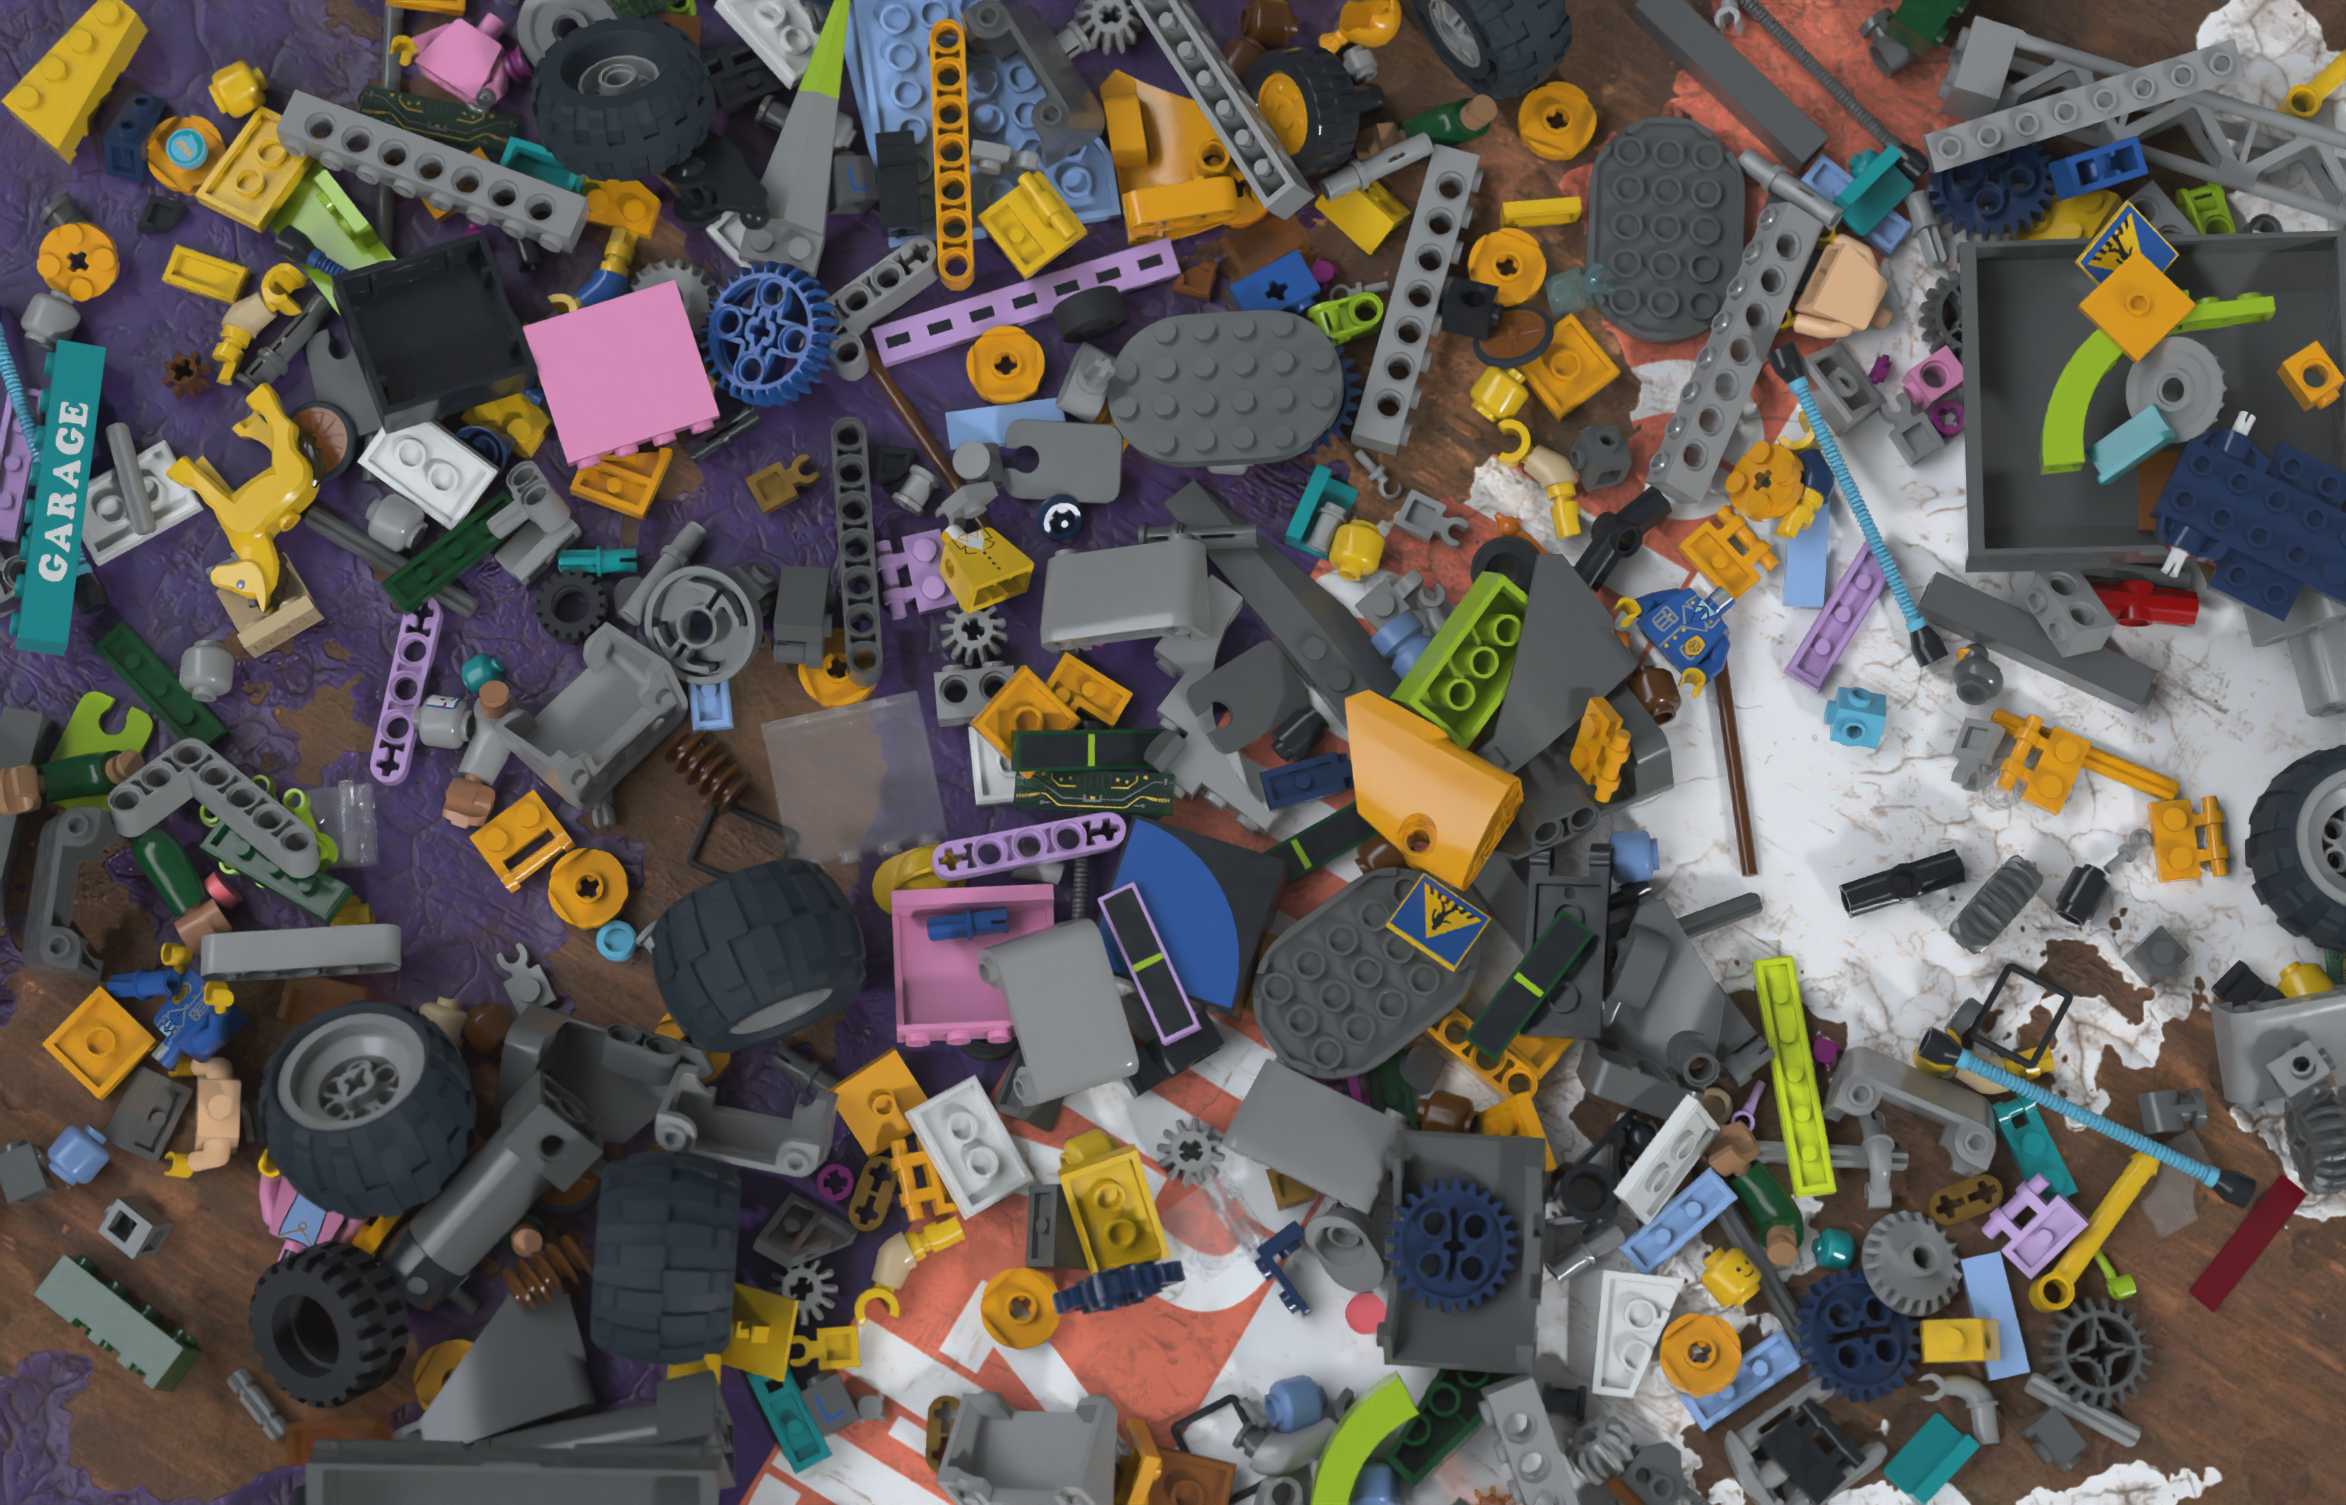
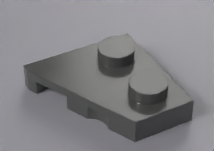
[752,1192,859,1269]

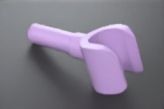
[1729,1080,1767,1131]

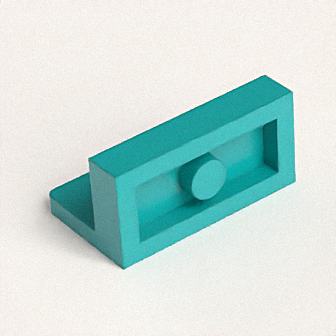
[1832,144,1914,238]
[2085,404,2178,485]
[1285,464,1358,561]
[1882,1413,1980,1505]

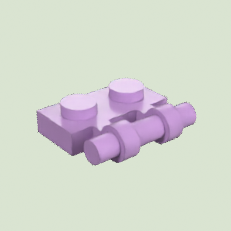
[875,529,958,620]
[1981,1172,2090,1280]

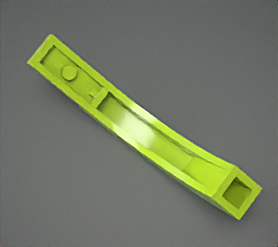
[2039,290,2276,475]
[1310,1370,1419,1505]

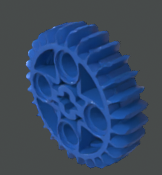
[699,261,840,407]

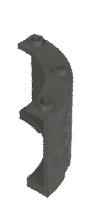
[1376,1129,1546,1375]

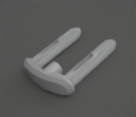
[1724,1376,1887,1505]

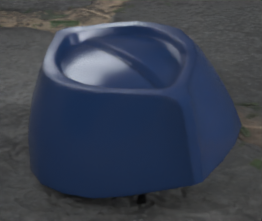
[455,424,517,478]

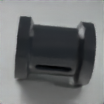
[1542,1382,1586,1422]

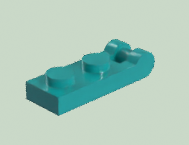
[1992,1093,2078,1203]
[745,1363,833,1474]

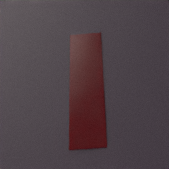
[2188,1174,2308,1313]

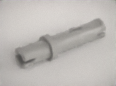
[1319,132,1434,202]
[1738,148,1843,230]
[618,521,708,626]

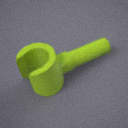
[2093,1248,2136,1300]

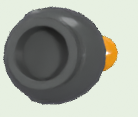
[1953,643,2004,705]

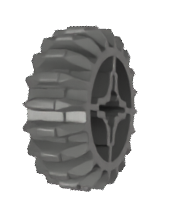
[1918,269,1963,367]
[1949,855,2043,955]
[2283,1090,2346,1195]
[2040,1297,2154,1409]

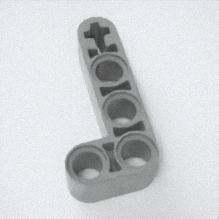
[807,237,940,381]

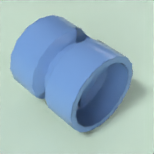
[1370,609,1433,680]

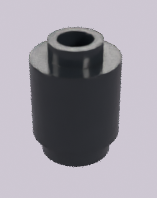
[1270,704,1330,763]
[2055,864,2110,926]

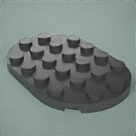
[1585,116,1745,344]
[1107,310,1344,467]
[1252,867,1480,1079]

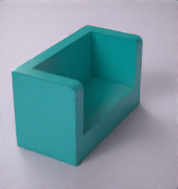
[499,136,586,195]

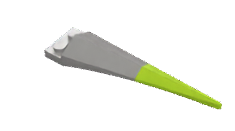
[738,0,850,278]

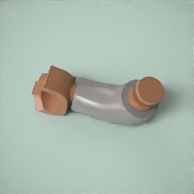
[442,680,518,829]

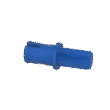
[926,907,1009,941]
[107,968,182,1000]

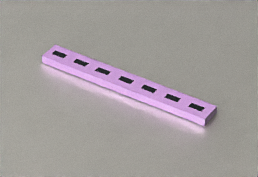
[872,237,1181,367]

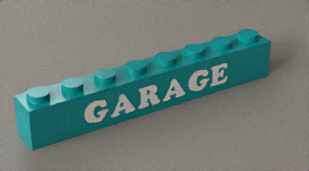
[9,339,106,656]

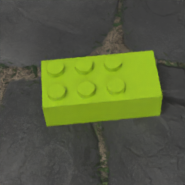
[1390,571,1529,750]

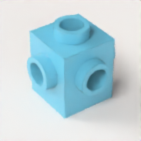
[1824,686,1886,749]

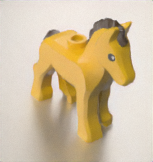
[166,382,326,616]

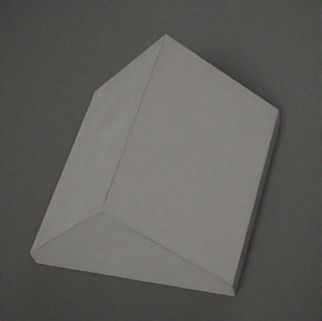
[1803,342,1888,438]

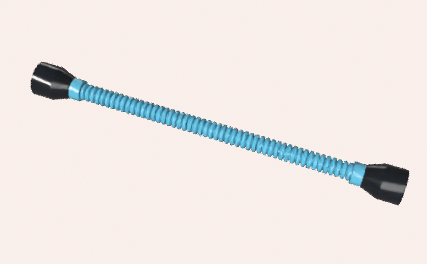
[0,303,111,615]
[1766,341,1949,668]
[1917,1026,2257,1209]

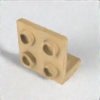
[216,552,324,658]

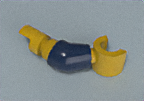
[1774,410,1835,539]

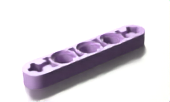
[370,597,443,786]
[931,812,1126,881]

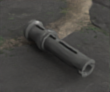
[235,293,335,393]
[1138,521,1261,550]

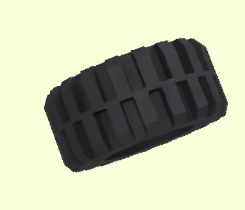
[248,1241,409,1409]

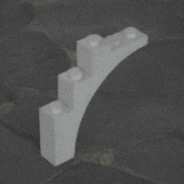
[1154,574,1275,836]

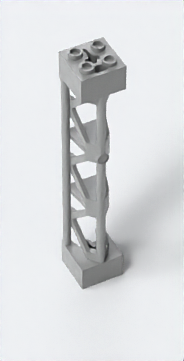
[1937,15,2346,230]

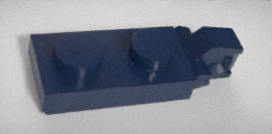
[1259,752,1354,813]

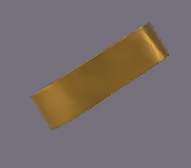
[848,1156,899,1233]
[1925,1174,2003,1226]
[925,1395,960,1473]

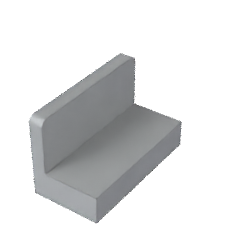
[495,517,583,590]

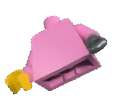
[389,13,510,114]

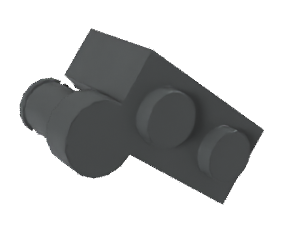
[773,565,838,669]
[1700,982,1776,1088]

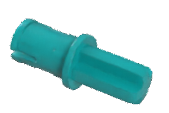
[558,545,637,577]

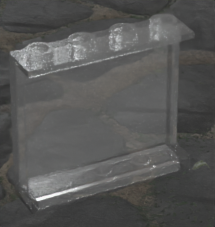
[760,691,948,868]

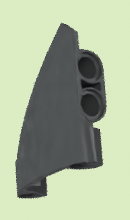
[1471,554,1639,774]
[391,1287,597,1446]

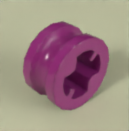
[503,44,535,83]
[1928,400,1964,439]
[817,1164,855,1202]

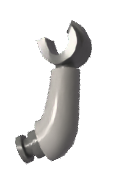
[1232,1387,1354,1477]

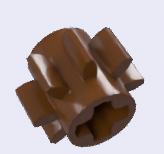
[161,350,213,400]

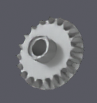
[517,0,618,67]
[626,259,721,350]
[2126,337,2228,443]
[1862,1210,1963,1316]

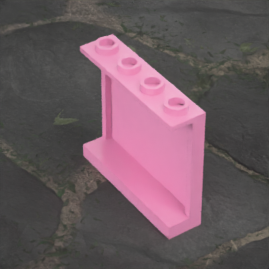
[523,280,720,470]
[891,884,1054,1047]

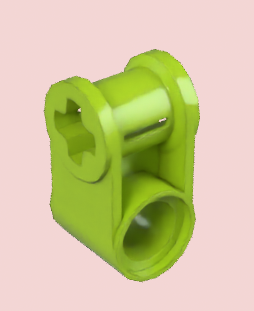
[2175,182,2236,235]
[1306,292,1383,348]

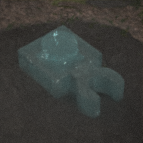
[1544,263,1615,318]

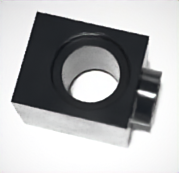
[1442,277,1504,341]

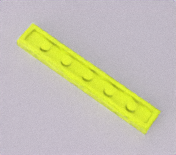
[1751,955,1837,1199]

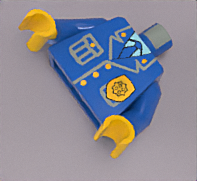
[1612,586,1736,698]
[151,943,250,1070]

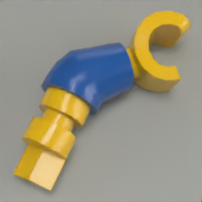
[548,227,638,313]

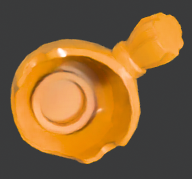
[1319,0,1402,54]

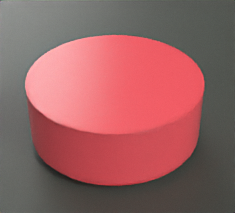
[204,871,243,910]
[1345,1293,1386,1335]

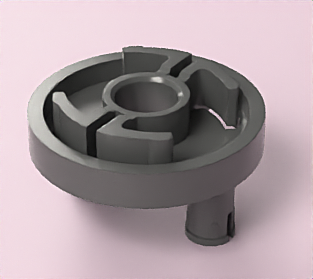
[644,563,765,685]

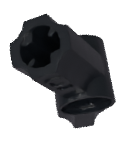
[1573,486,1672,593]

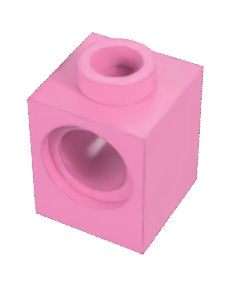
[1901,345,1963,412]

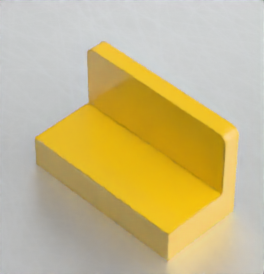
[1315,166,1411,255]

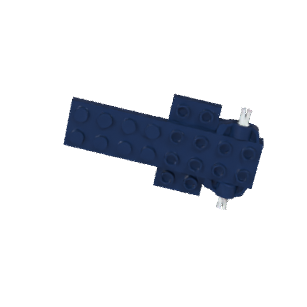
[2150,411,2346,625]

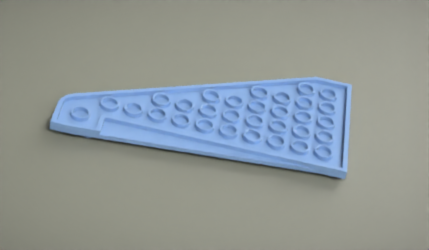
[844,0,1121,252]

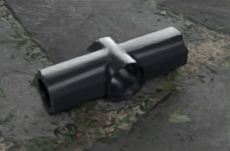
[1839,849,1966,919]

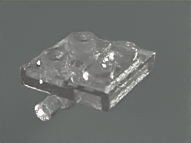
[292,780,379,869]
[1158,1170,1271,1285]

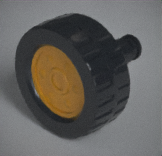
[1243,44,1386,177]

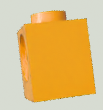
[2277,340,2345,412]

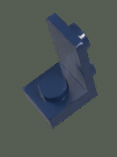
[103,92,168,183]
[1254,1220,1311,1317]

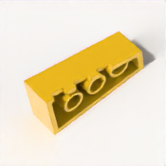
[1,0,148,165]

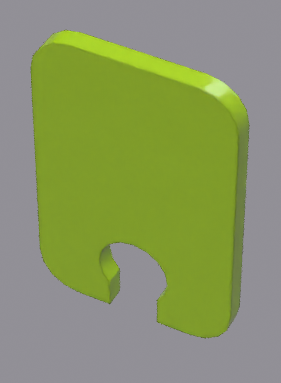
[48,691,155,814]

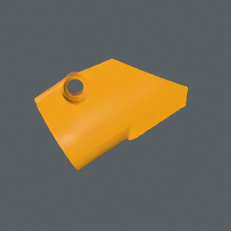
[1100,69,1240,246]
[1345,690,1524,891]

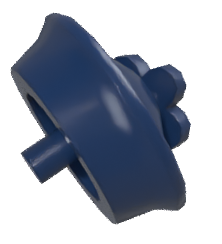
[1036,494,1084,541]

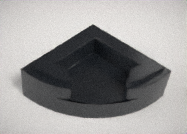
[136,194,190,235]
[873,445,917,487]

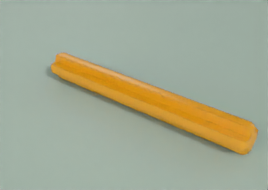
[1990,708,2180,801]

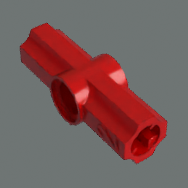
[2088,580,2199,627]

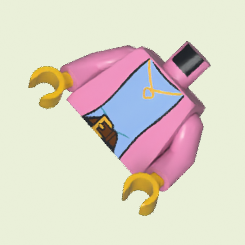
[258,1149,370,1262]

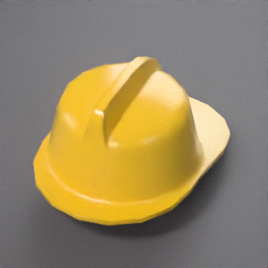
[872,843,966,915]

